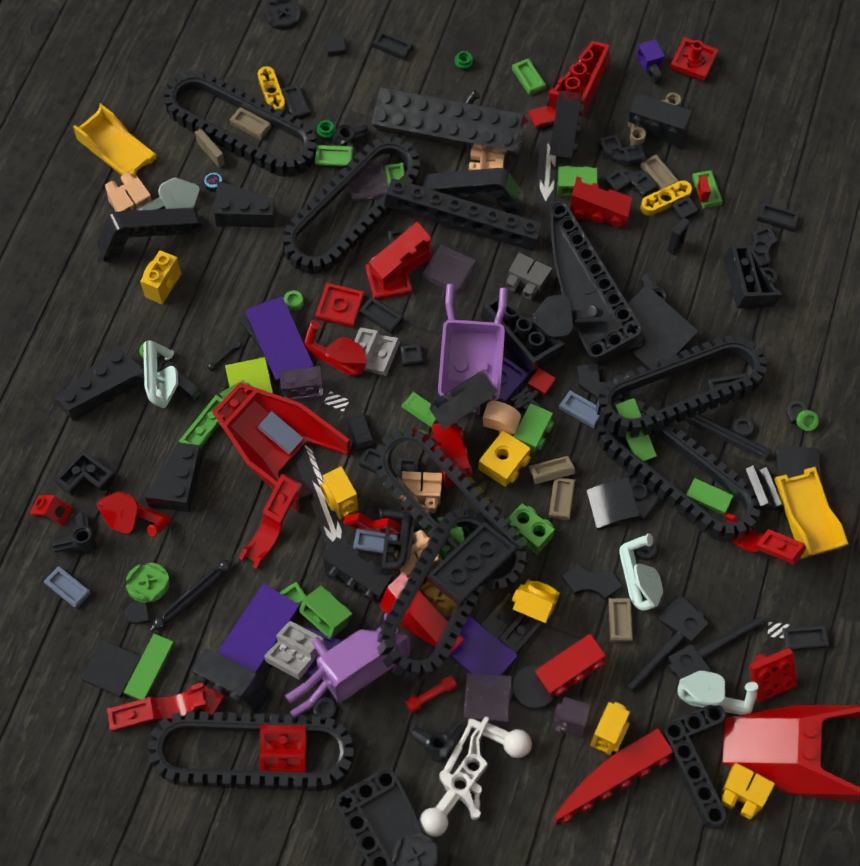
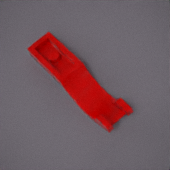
[239,474,302,569]
[721,513,807,565]
[107,683,207,732]

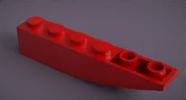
[553,729,673,825]

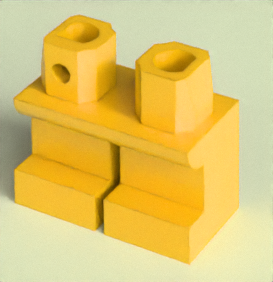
[721,763,775,820]

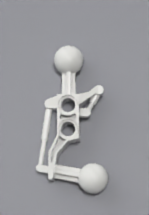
[419,716,532,837]

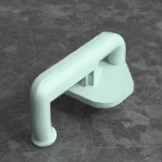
[136,178,199,210]
[143,340,178,408]
[619,534,663,611]
[678,671,759,715]

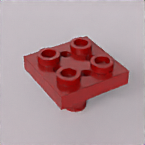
[670,37,718,81]
[749,648,798,702]

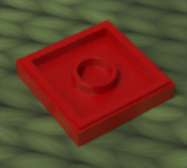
[365,264,412,300]
[315,283,365,328]

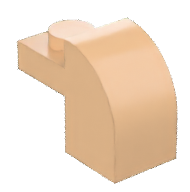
[483,400,521,435]

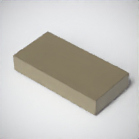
[230,107,271,140]
[195,129,224,168]
[640,155,679,190]
[529,456,575,484]
[548,478,575,521]
[608,598,633,642]

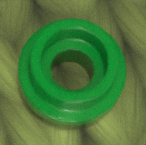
[455,51,473,69]
[317,120,336,139]

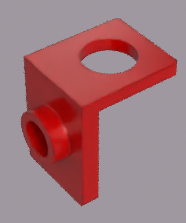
[30,495,73,526]

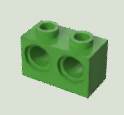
[507,503,555,554]

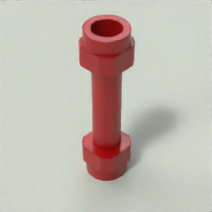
[405,675,457,713]

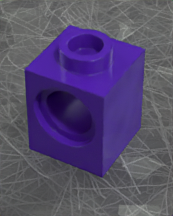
[637,40,665,73]

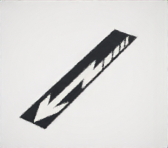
[535,124,558,203]
[294,443,350,549]

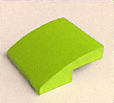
[225,357,273,393]

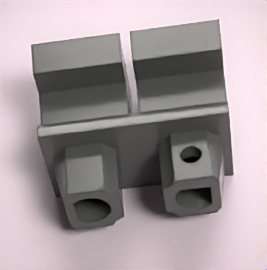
[506,253,552,300]

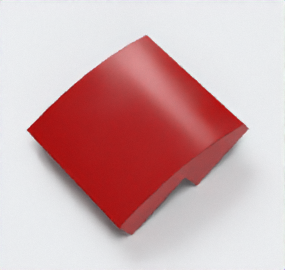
[260,725,306,773]

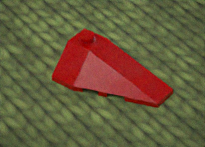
[379,572,465,655]

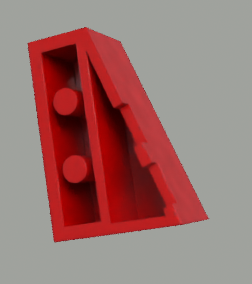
[570,176,632,228]
[369,222,431,289]
[432,423,473,489]
[535,634,607,697]

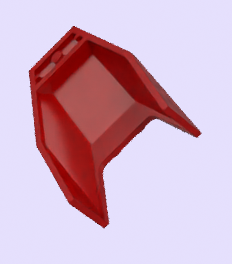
[212,382,350,512]
[722,705,860,803]

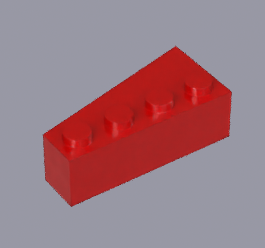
[548,41,610,116]

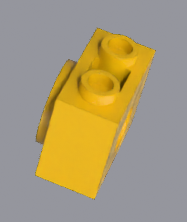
[140,250,181,305]
[478,430,531,487]
[320,466,358,519]
[512,579,560,623]
[590,702,630,755]

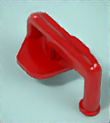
[304,320,367,376]
[97,491,171,537]

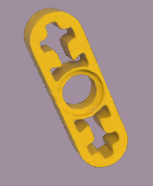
[258,67,285,112]
[641,181,692,216]

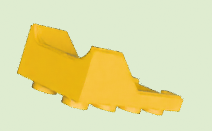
[73,104,157,178]
[774,467,848,559]

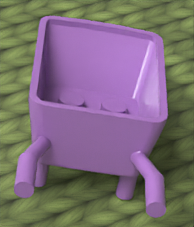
[438,284,508,415]
[285,614,411,719]

